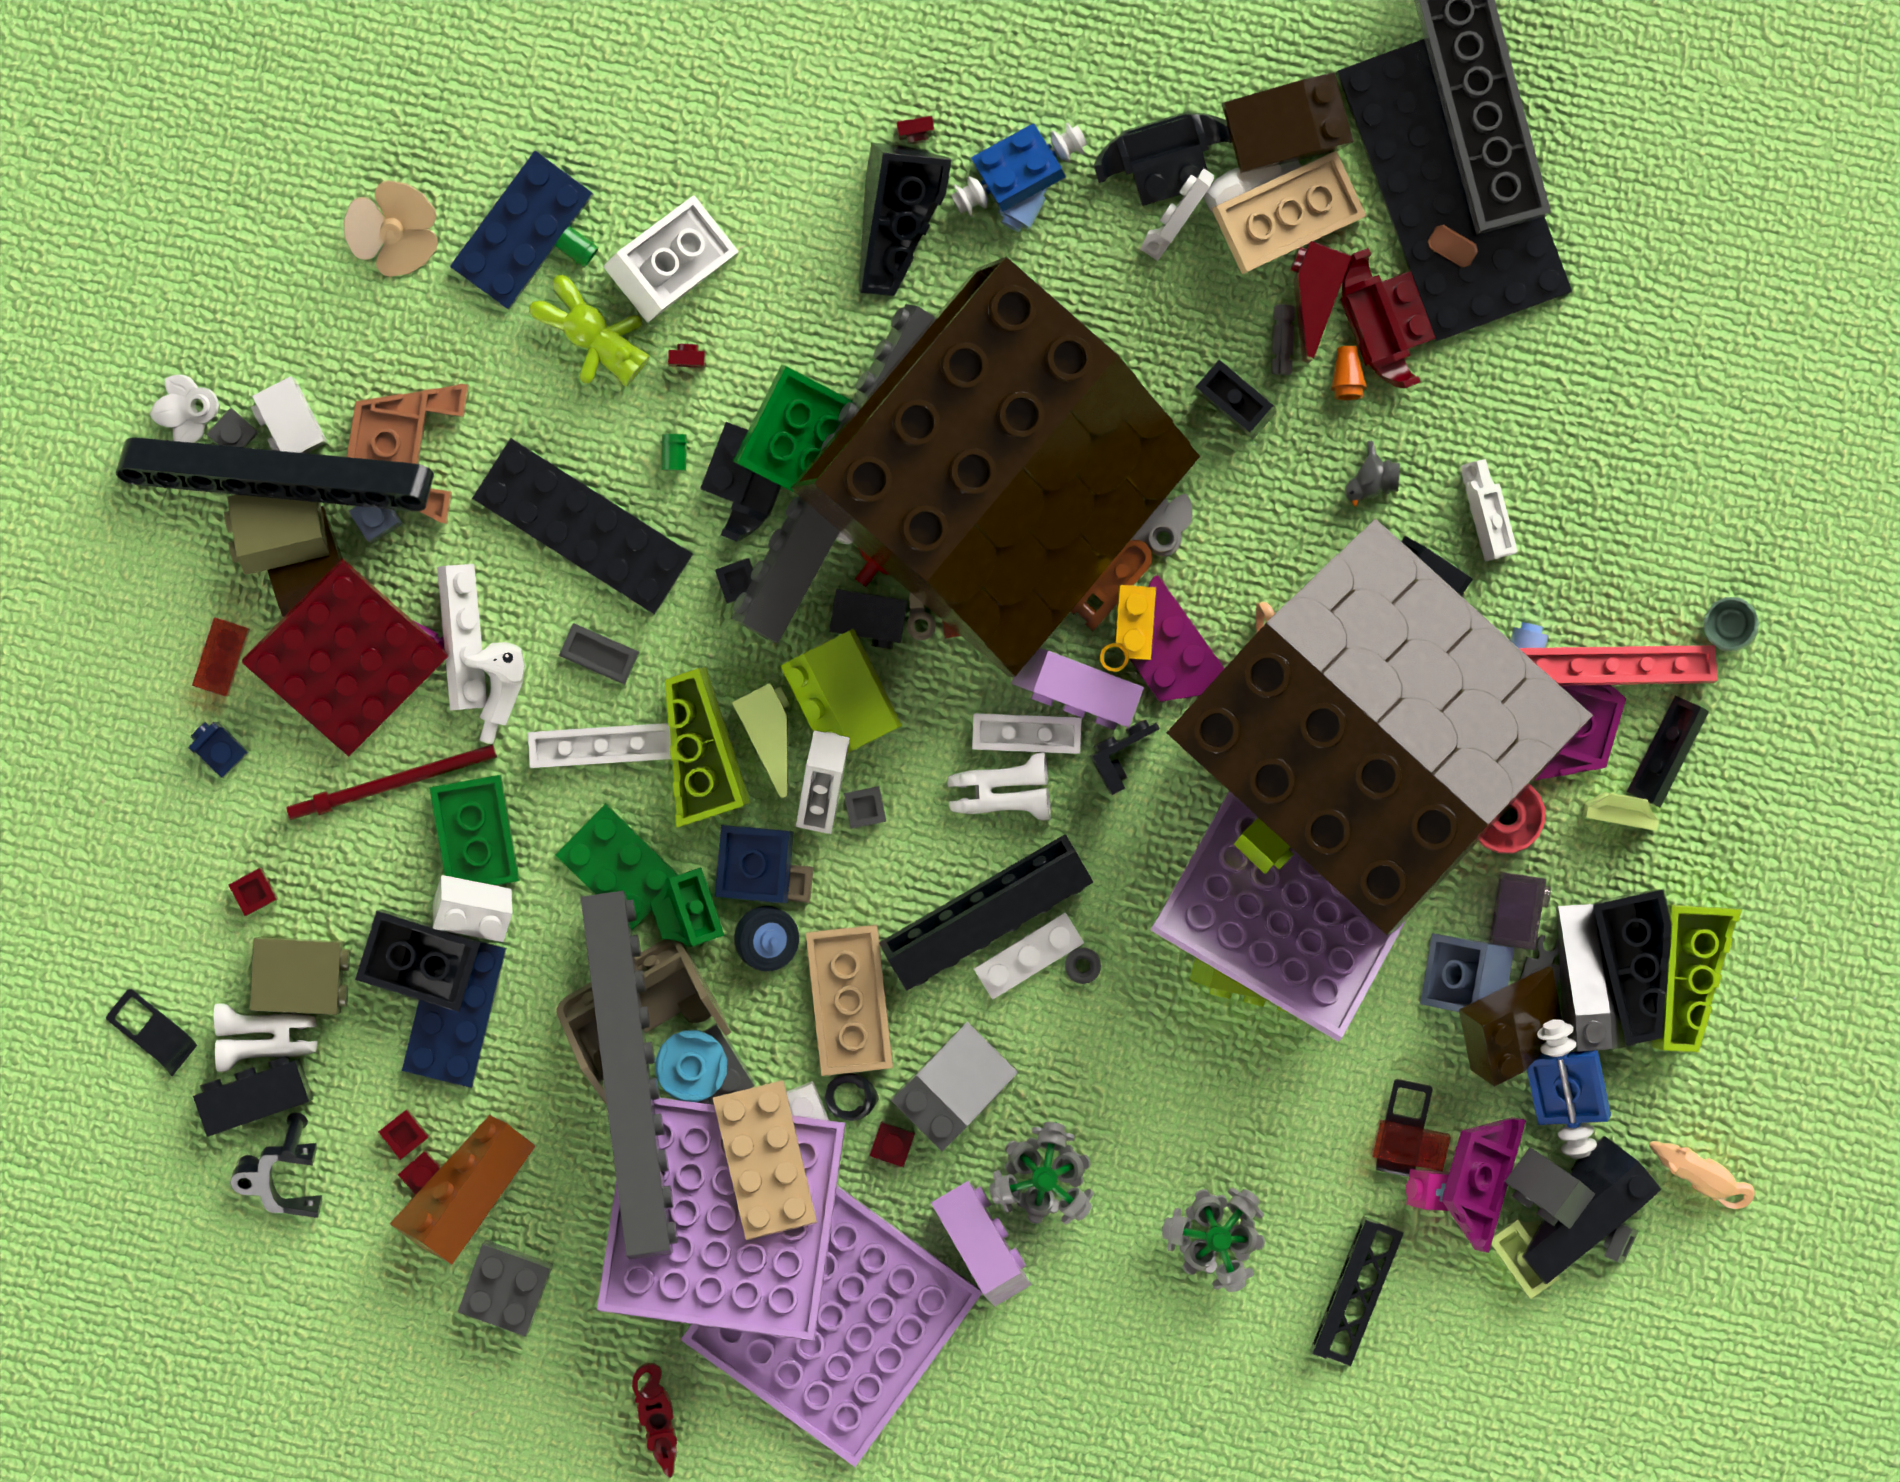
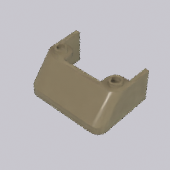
[557,939,731,1106]

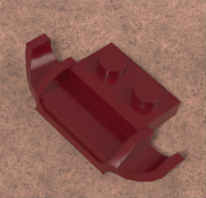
[1340,248,1436,388]

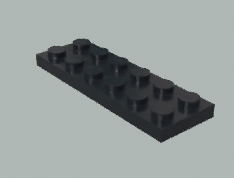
[472,438,693,615]

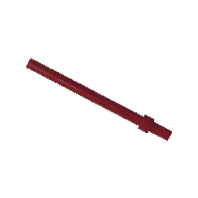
[286,744,497,820]

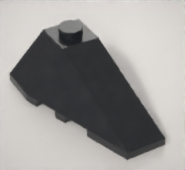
[859,142,952,296]
[1593,889,1673,1046]
[1522,1136,1662,1284]

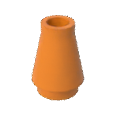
[1331,346,1367,401]

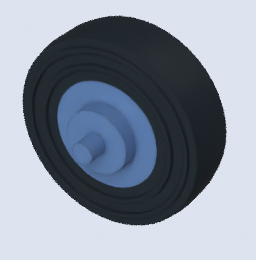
[734,906,799,971]

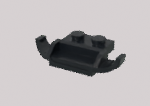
[1094,111,1232,206]
[700,422,782,542]

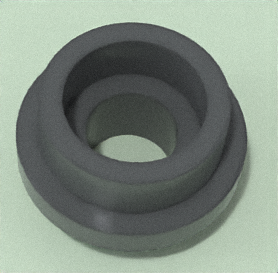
[1065,948,1101,984]

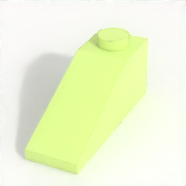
[732,683,790,799]

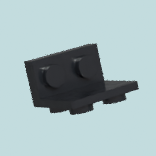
[1090,720,1160,795]

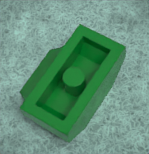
[650,867,724,947]

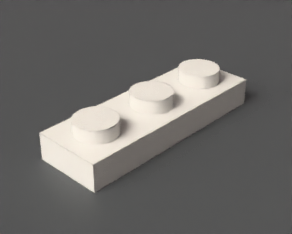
[972,713,1082,754]
[974,912,1084,1000]

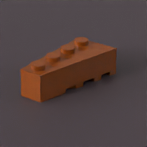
[390,1115,535,1265]

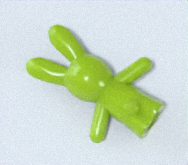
[529,275,650,387]

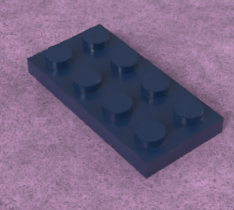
[450,151,594,310]
[402,939,507,1088]

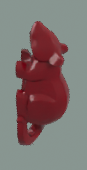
[632,1363,678,1478]

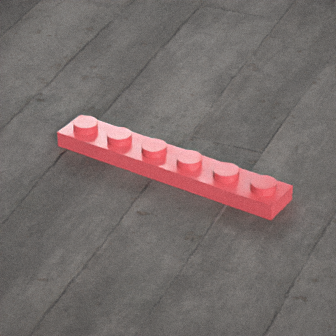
[1519,645,1718,686]

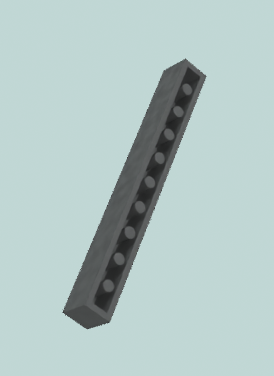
[731,304,935,643]
[581,891,678,1259]

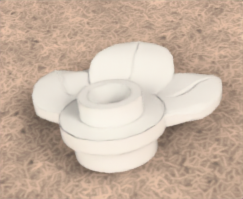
[150,375,219,443]

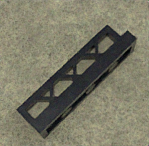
[1310,1216,1404,1366]

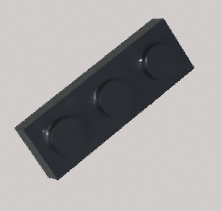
[1627,695,1709,808]

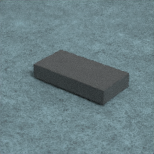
[559,623,640,685]

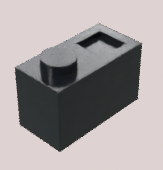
[1196,360,1276,439]
[829,589,908,649]

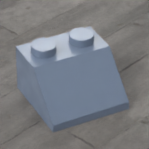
[1420,933,1514,1012]

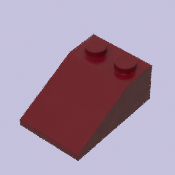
[1290,241,1352,363]

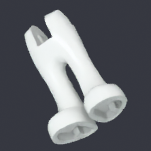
[947,752,1051,821]
[214,1004,317,1072]

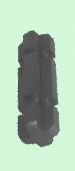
[1271,304,1295,375]

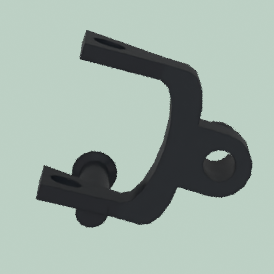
[230,1112,322,1218]

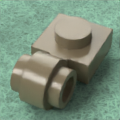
[907,592,936,640]

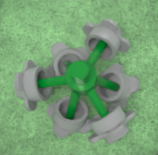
[990,1122,1094,1224]
[1162,1188,1265,1292]

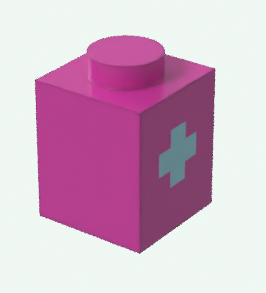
[1406,1169,1449,1211]

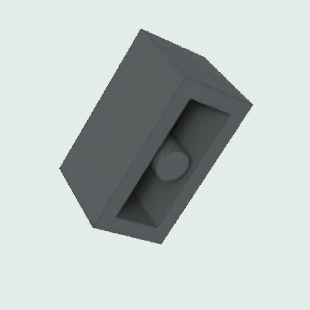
[1505,1147,1595,1229]

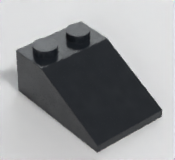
[355,909,481,1012]

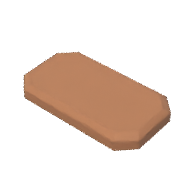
[1428,225,1478,267]

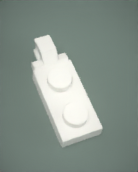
[1140,168,1214,261]
[1461,459,1518,562]

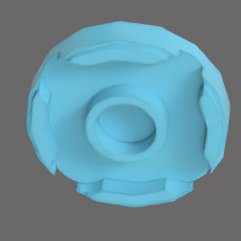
[655,1030,727,1102]

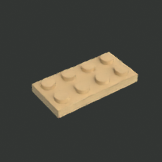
[1211,151,1366,274]
[806,924,893,1076]
[713,1080,818,1240]

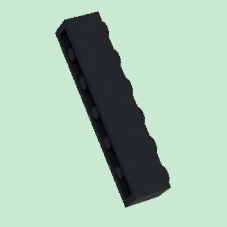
[879,834,1093,991]

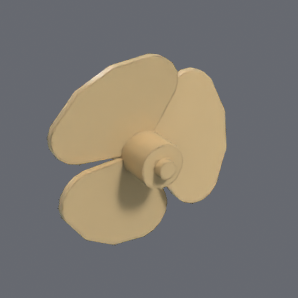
[344,180,438,277]

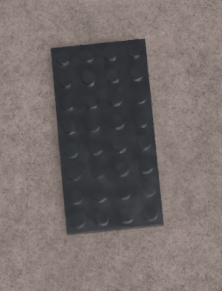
[1336,39,1572,342]

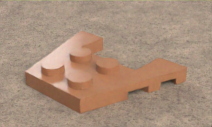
[347,384,469,524]

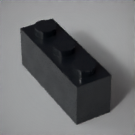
[193,1056,314,1137]

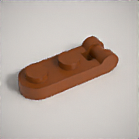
[1070,539,1152,631]

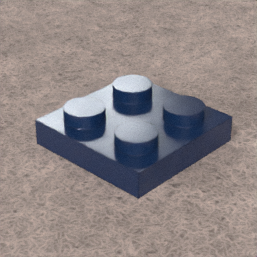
[715,825,794,903]

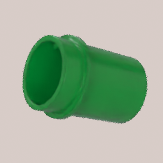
[555,226,599,268]
[660,434,689,471]

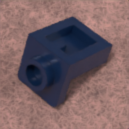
[188,722,249,778]

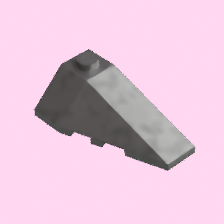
[1556,904,1635,1051]

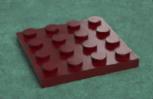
[242,558,449,757]

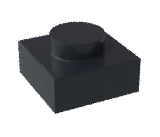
[715,558,753,604]

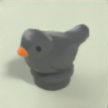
[1344,441,1400,507]

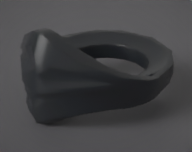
[824,1073,879,1121]

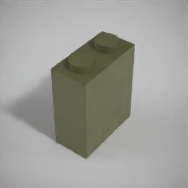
[224,495,329,575]
[250,937,350,1015]

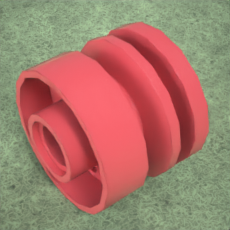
[1479,785,1545,854]

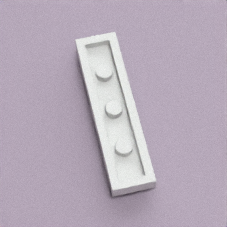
[437,564,487,711]
[528,723,671,768]

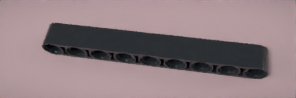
[116,437,434,511]

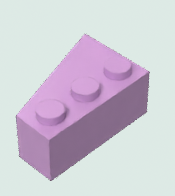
[1011,648,1144,730]
[931,1181,1032,1307]

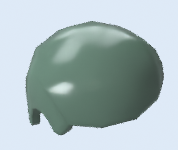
[1704,597,1759,652]

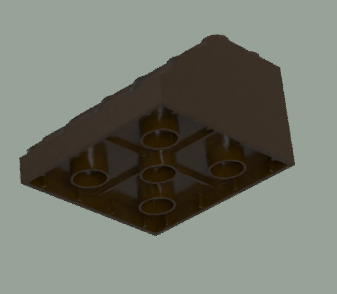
[790,256,1200,677]
[1166,518,1593,935]

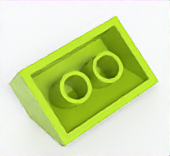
[780,629,902,753]

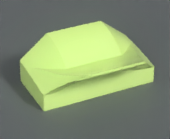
[1582,792,1659,831]
[1491,1219,1560,1299]

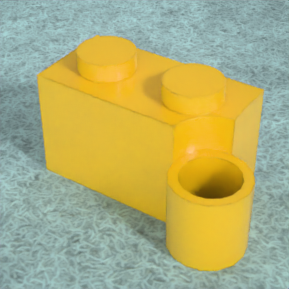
[1099,585,1156,672]

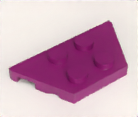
[1129,574,1225,702]
[1534,646,1626,781]
[1442,1117,1526,1253]

